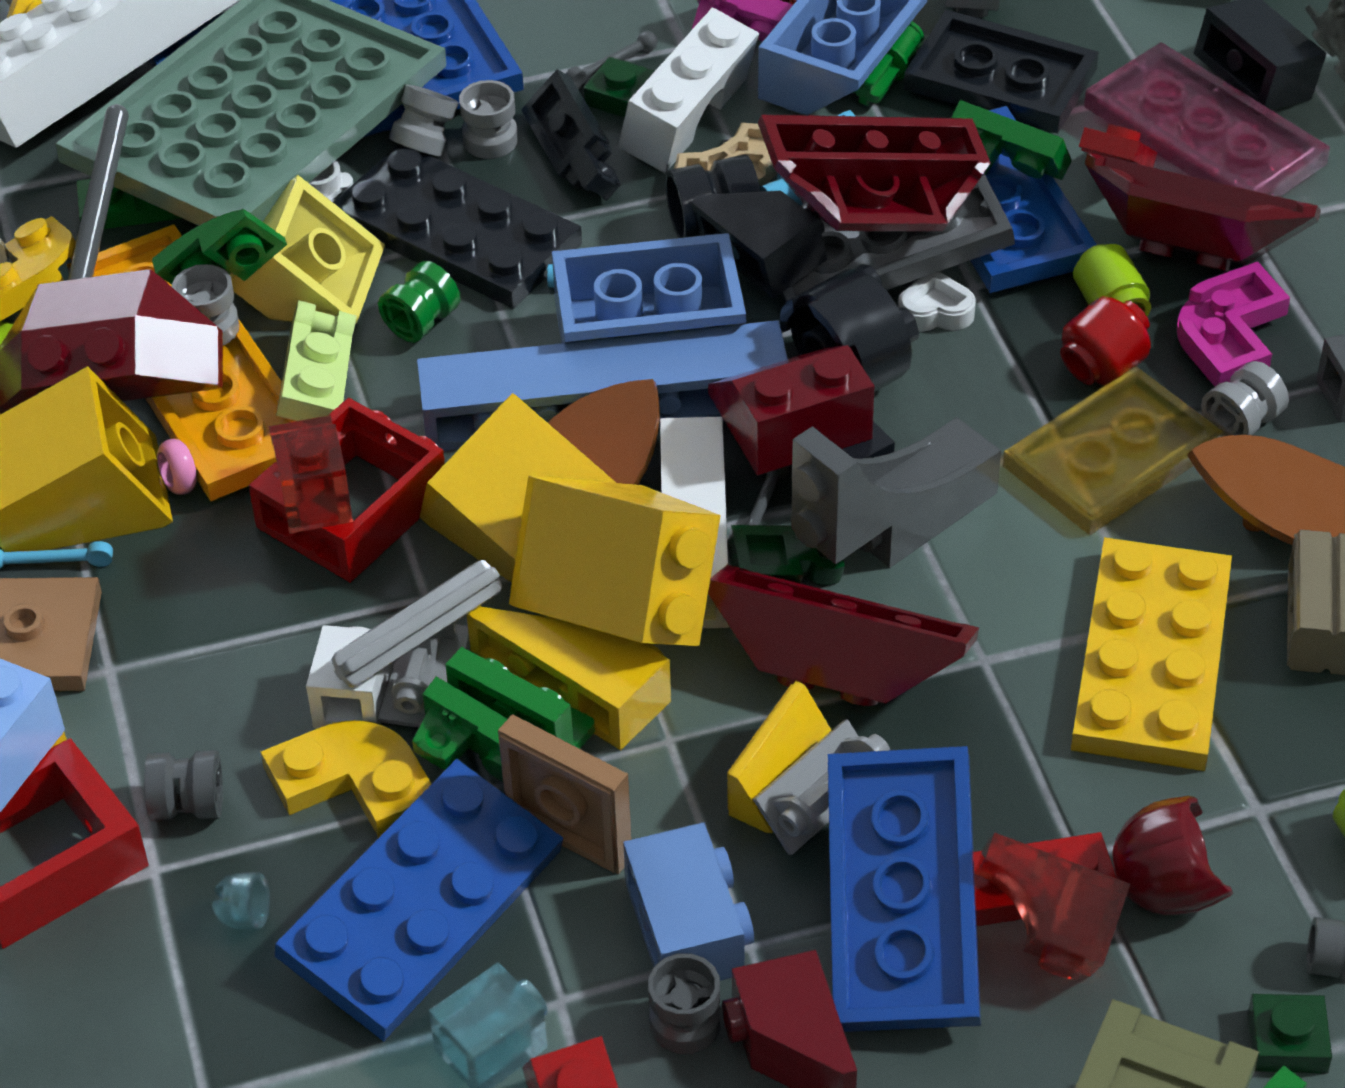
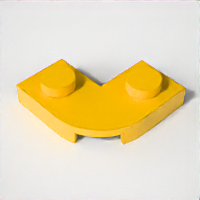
[0,216,76,322]
[260,720,431,838]

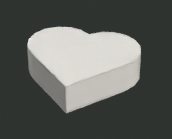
[898,272,976,332]

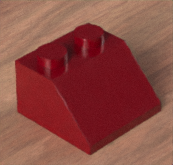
[708,345,875,475]

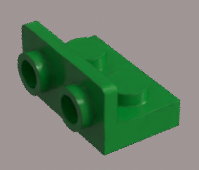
[445,646,595,749]

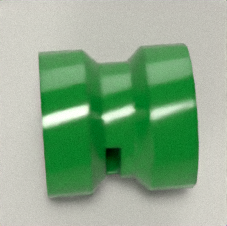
[377,261,461,343]

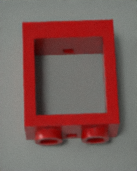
[249,397,445,583]
[0,738,149,949]

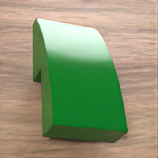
[152,209,287,294]

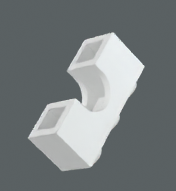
[618,7,759,173]

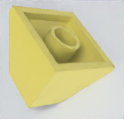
[230,175,385,324]

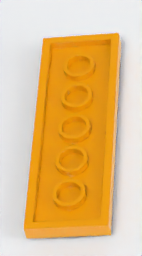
[67,224,313,501]

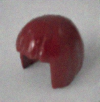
[1112,796,1233,915]

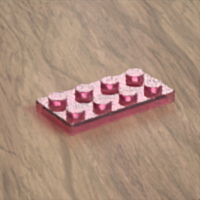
[1084,42,1330,197]

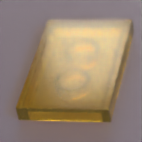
[1003,366,1224,535]

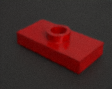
[1079,124,1158,168]

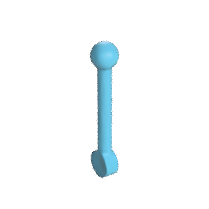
[0,541,113,569]

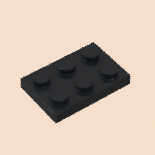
[904,9,1099,134]

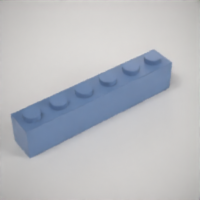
[417,320,788,451]

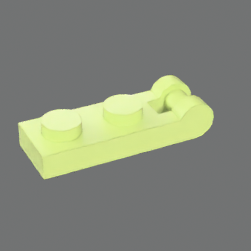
[276,300,357,426]

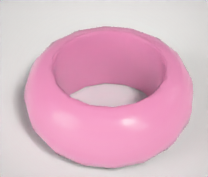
[157,438,197,495]

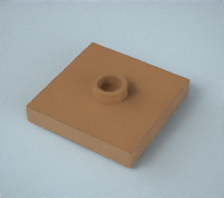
[0,577,102,691]
[498,714,631,874]

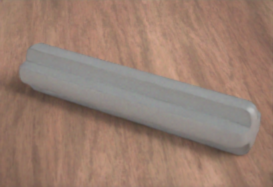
[331,560,502,687]

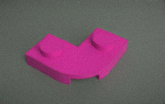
[1177,261,1290,386]

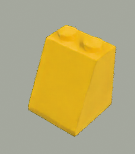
[0,366,173,552]
[419,393,616,583]
[509,475,721,646]

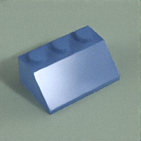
[758,0,928,115]
[552,233,746,343]

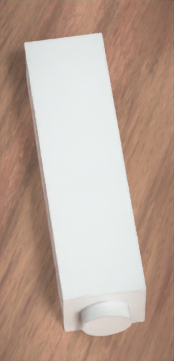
[660,417,729,629]

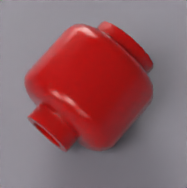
[1060,296,1151,386]

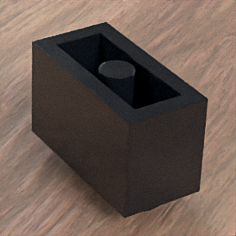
[1193,0,1327,113]

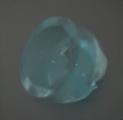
[212,872,270,929]

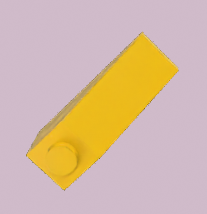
[467,606,671,751]

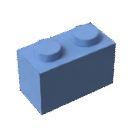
[623,822,754,980]

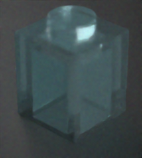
[429,962,548,1088]

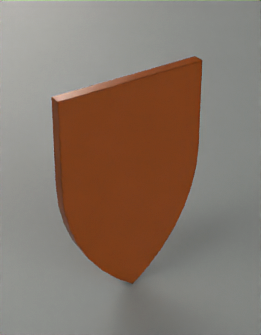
[548,379,660,485]
[1187,435,1345,545]

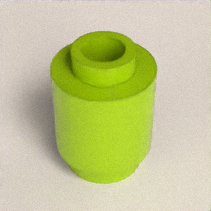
[1073,244,1151,316]

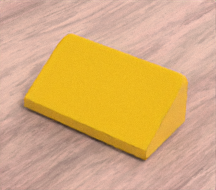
[727,681,832,833]

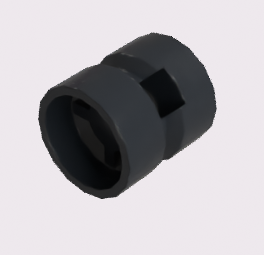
[665,154,761,238]

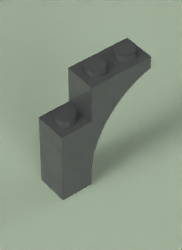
[791,417,1001,568]

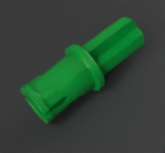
[854,21,925,106]

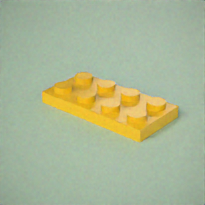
[1071,537,1232,771]

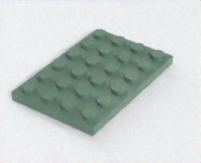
[56,0,446,226]

